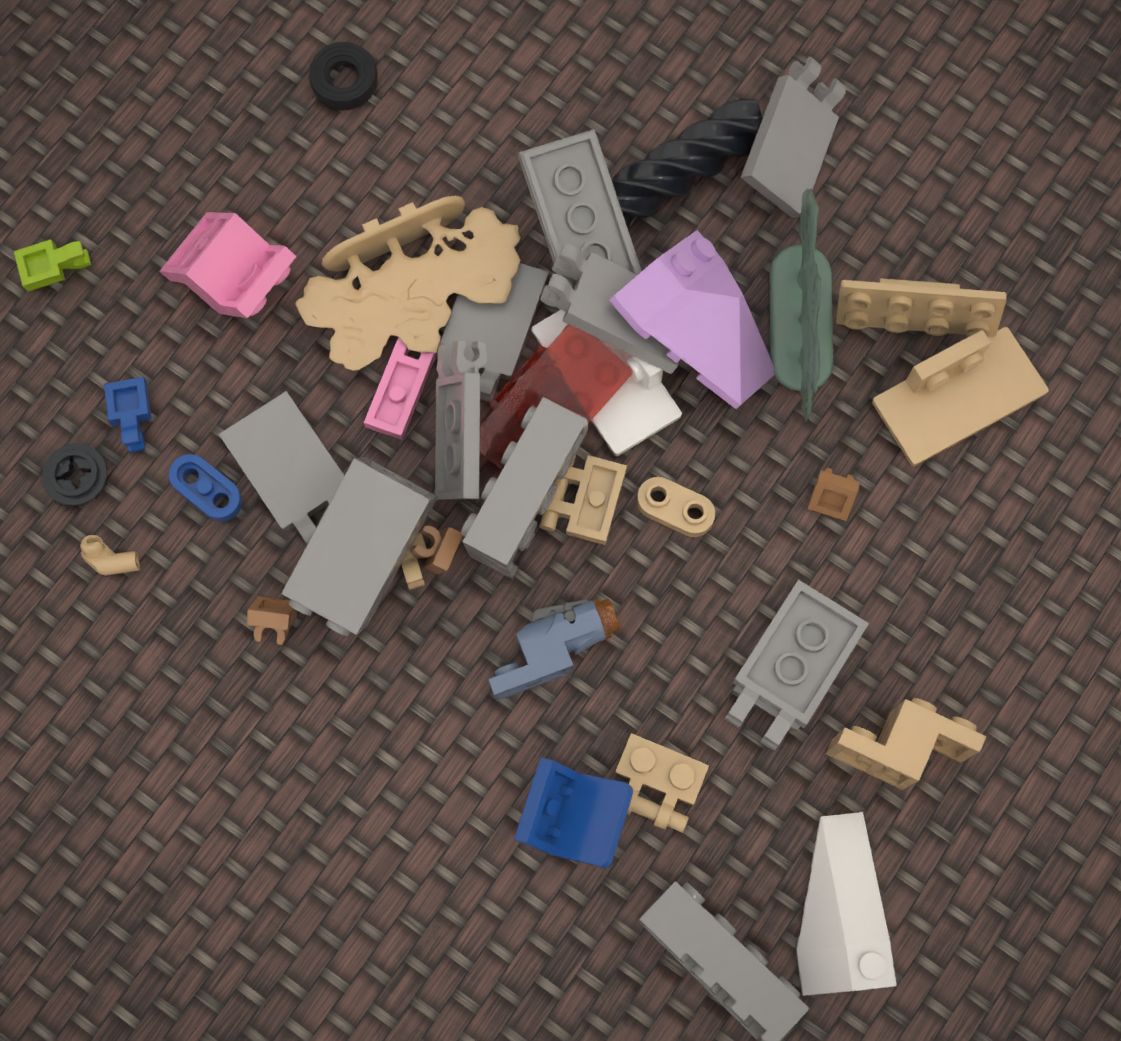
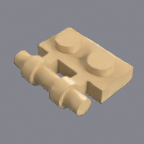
[539,455,627,545]
[615,733,709,833]

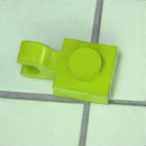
[14,239,91,292]

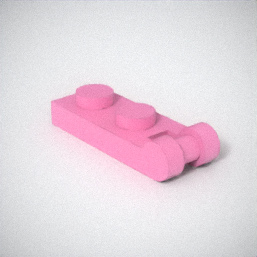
[364,337,441,440]

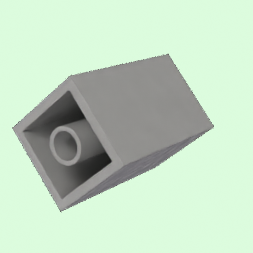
[281,457,438,636]

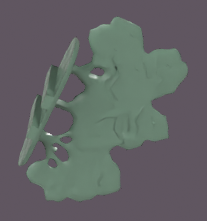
[769,188,833,422]

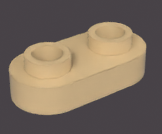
[637,477,715,537]

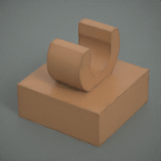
[808,468,860,521]
[410,526,463,574]
[247,596,297,645]

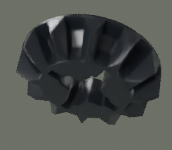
[42,443,108,507]

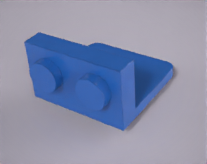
[514,758,633,868]

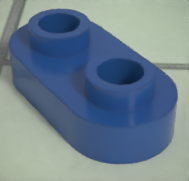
[169,454,242,522]

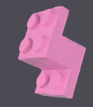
[159,212,296,318]

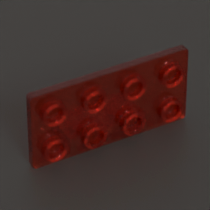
[479,324,633,470]

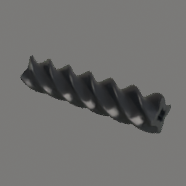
[612,98,763,228]

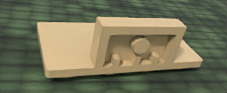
[836,278,1007,337]
[872,327,1049,466]

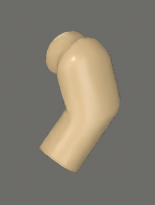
[80,535,140,576]

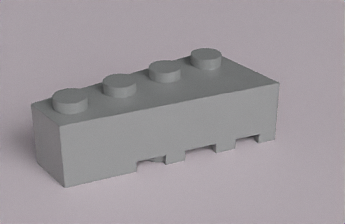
[461,397,588,579]
[638,881,810,1041]

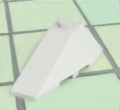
[796,812,897,996]

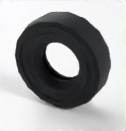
[309,42,377,110]

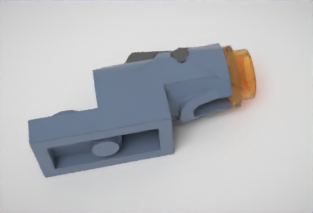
[488,598,620,701]

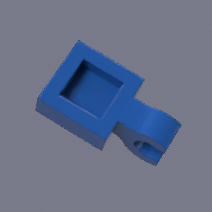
[104,377,152,453]

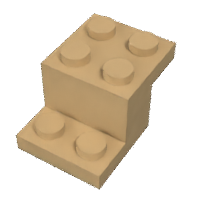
[826,698,986,790]

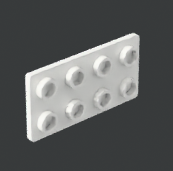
[532,310,682,456]

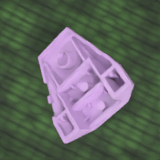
[609,230,775,409]

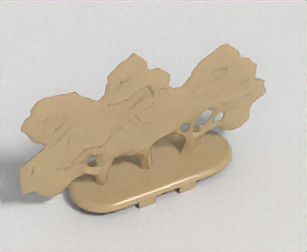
[295,196,521,371]

